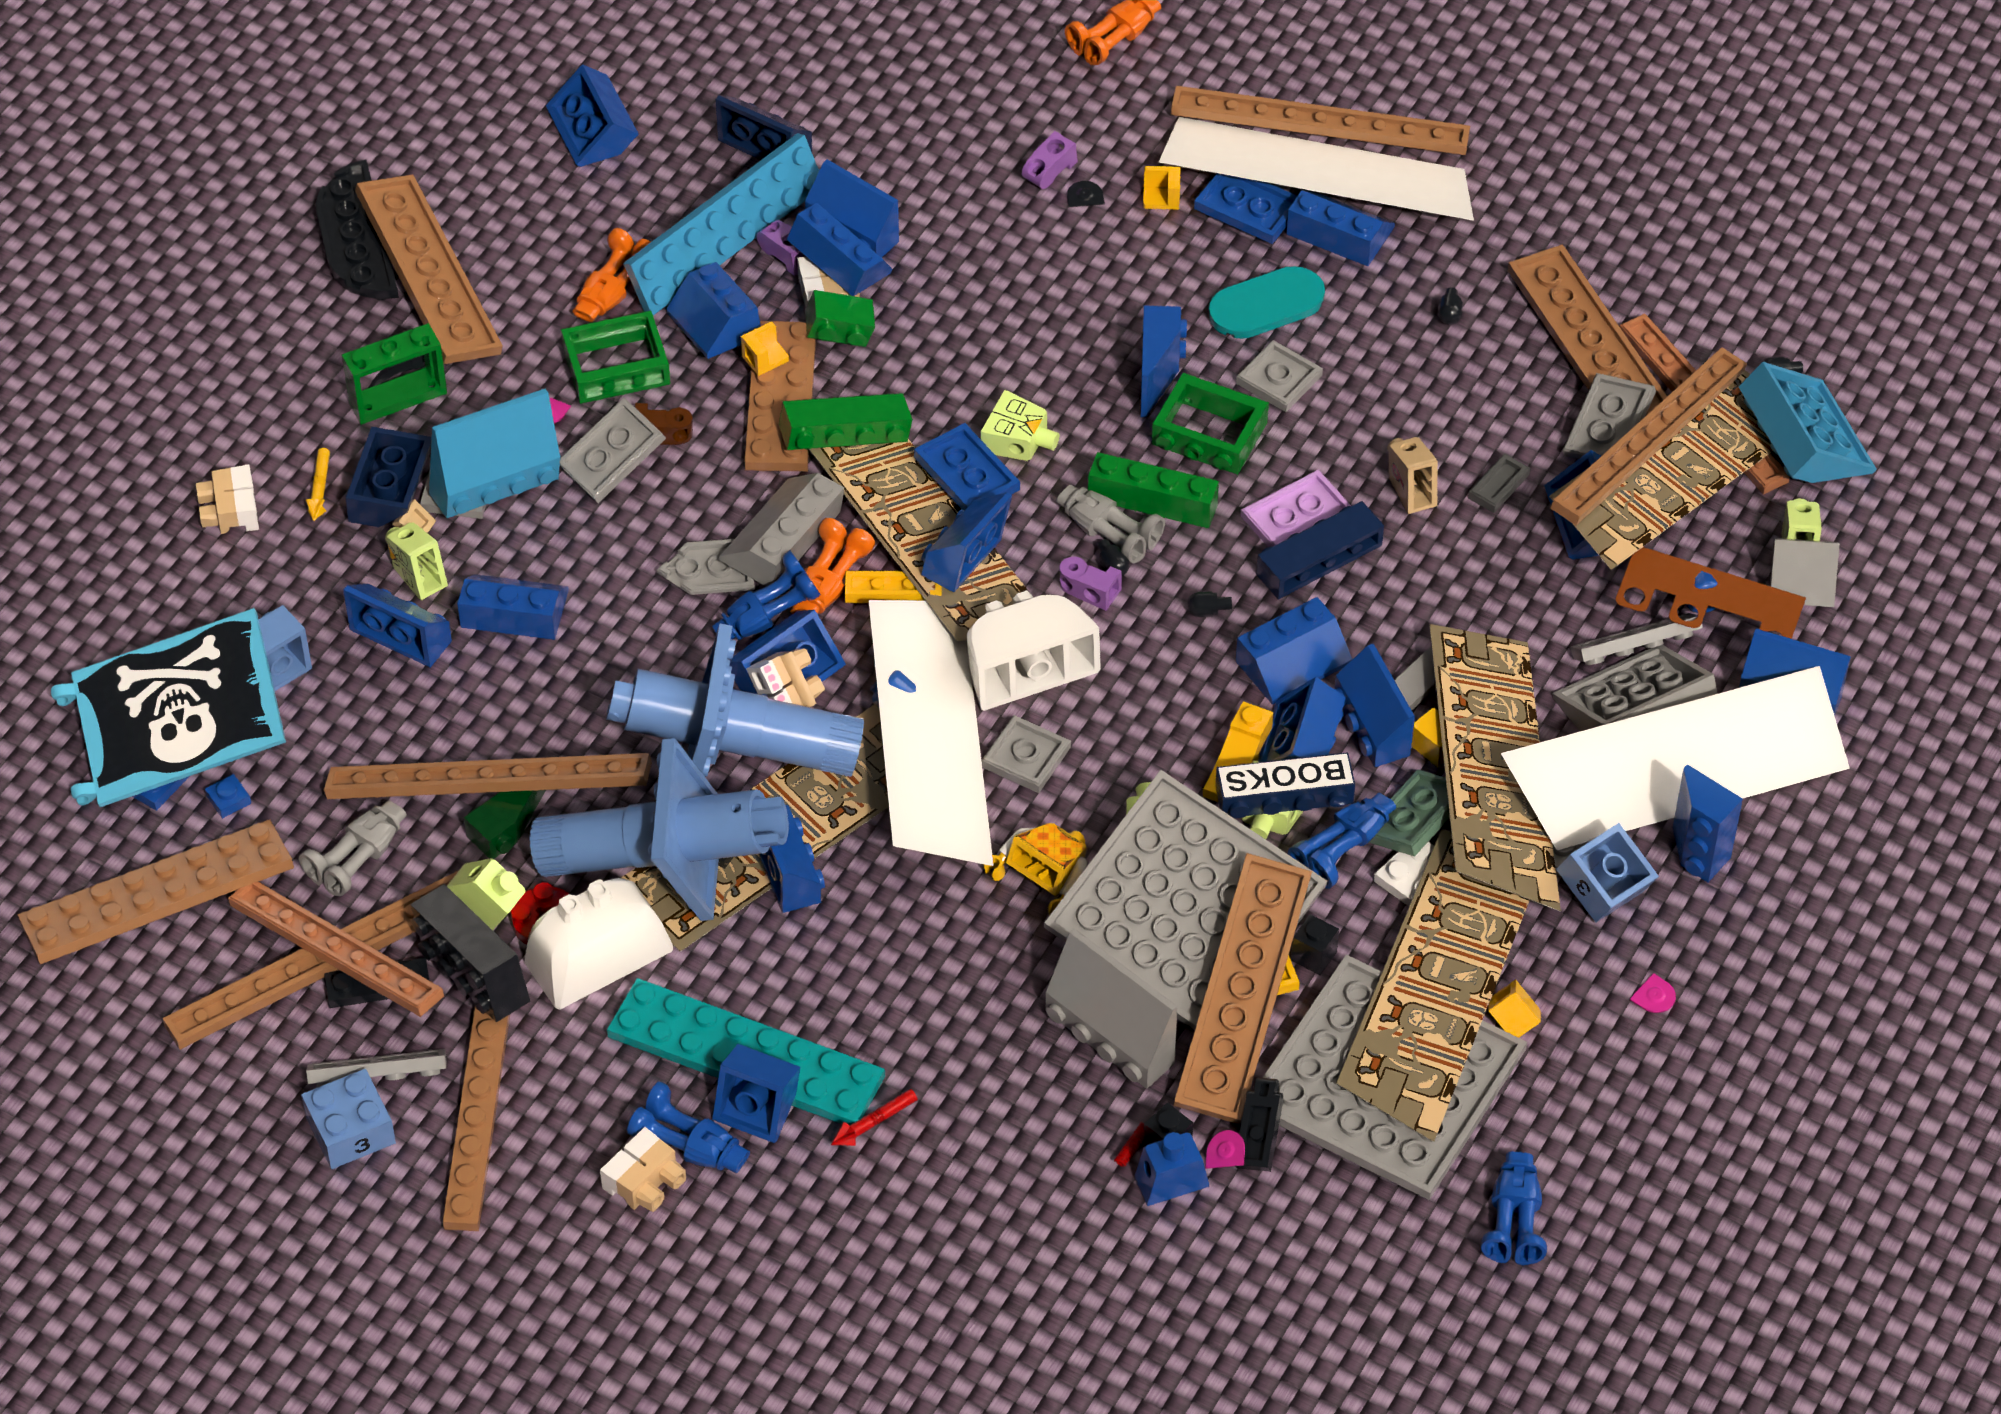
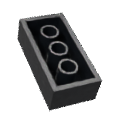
[410,884,531,1022]

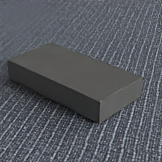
[1468,453,1530,513]

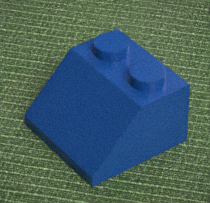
[712,1044,801,1143]

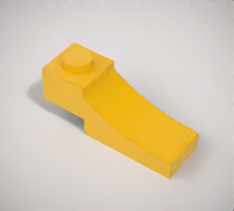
[1203,701,1273,802]

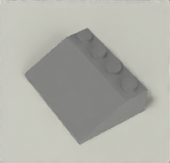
[1552,645,1718,731]
[1045,929,1177,1089]

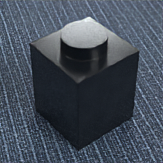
[1291,914,1339,975]
[1143,1102,1193,1147]

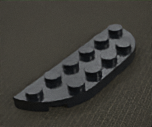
[316,159,399,300]

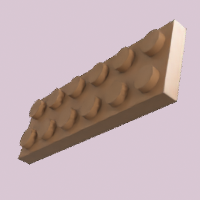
[745,321,816,472]

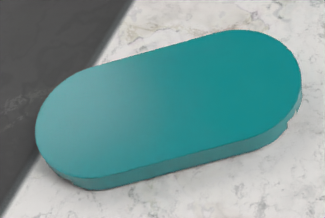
[1209,266,1325,339]

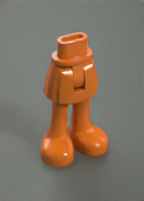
[1065,0,1161,65]
[573,228,651,322]
[790,518,875,614]

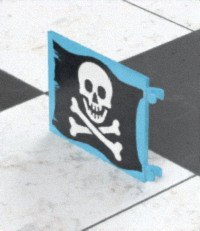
[51,608,286,807]

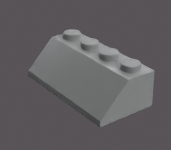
[719,473,845,586]

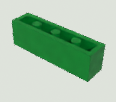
[778,393,913,450]
[1088,452,1219,528]

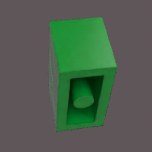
[805,290,875,347]

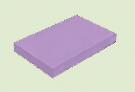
[1241,470,1351,547]

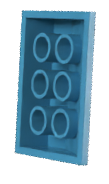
[1739,362,1877,483]
[429,388,560,518]

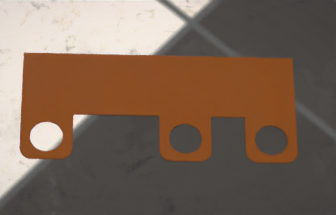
[1616,547,1806,639]

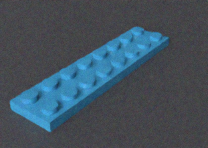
[623,133,819,315]

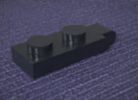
[1236,1077,1283,1172]

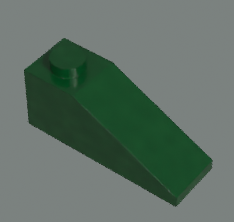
[464,790,546,859]

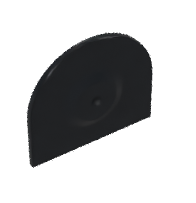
[1067,181,1105,207]

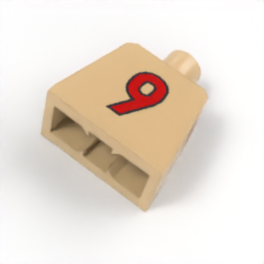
[1387,437,1438,514]

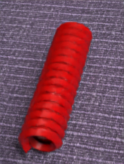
[1114,1122,1144,1167]

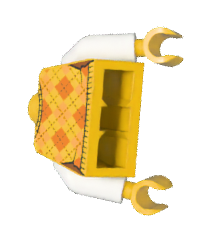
[984,823,1088,916]

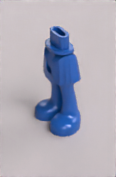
[712,550,821,640]
[1288,793,1396,889]
[627,1081,750,1173]
[1481,1151,1547,1265]

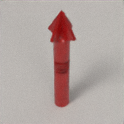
[831,1089,918,1146]

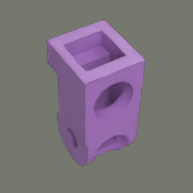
[1022,131,1078,189]
[757,220,806,276]
[1060,557,1122,611]

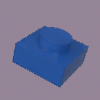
[205,774,251,819]

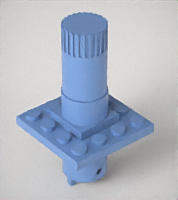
[606,623,864,777]
[530,738,789,921]

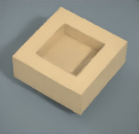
[392,499,436,533]

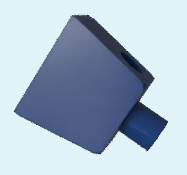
[1135,1132,1209,1206]

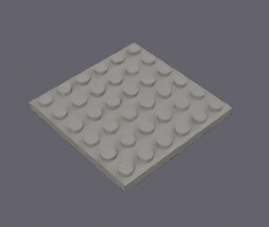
[1044,770,1327,1030]
[1263,954,1527,1200]

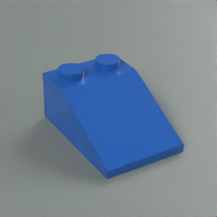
[1141,306,1187,417]

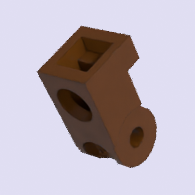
[635,403,693,445]

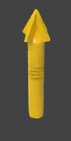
[306,448,330,521]

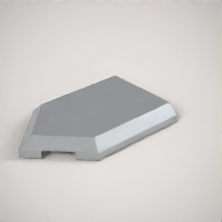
[657,539,755,595]

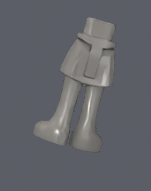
[1056,485,1165,564]
[299,800,407,896]

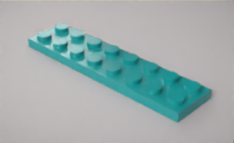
[607,978,885,1126]

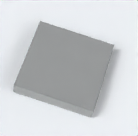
[1236,340,1323,412]
[1770,538,1840,607]
[982,715,1071,793]

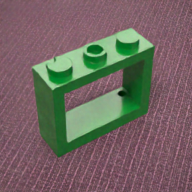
[561,311,670,404]
[342,323,447,425]
[1152,373,1269,475]

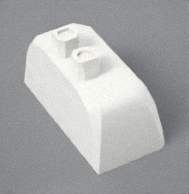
[967,591,1100,711]
[524,878,673,1010]

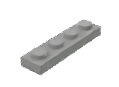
[1570,613,1703,665]
[306,1049,447,1088]

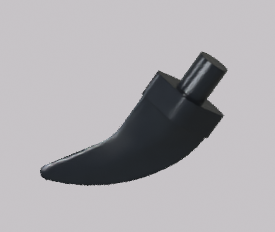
[368,355,425,388]

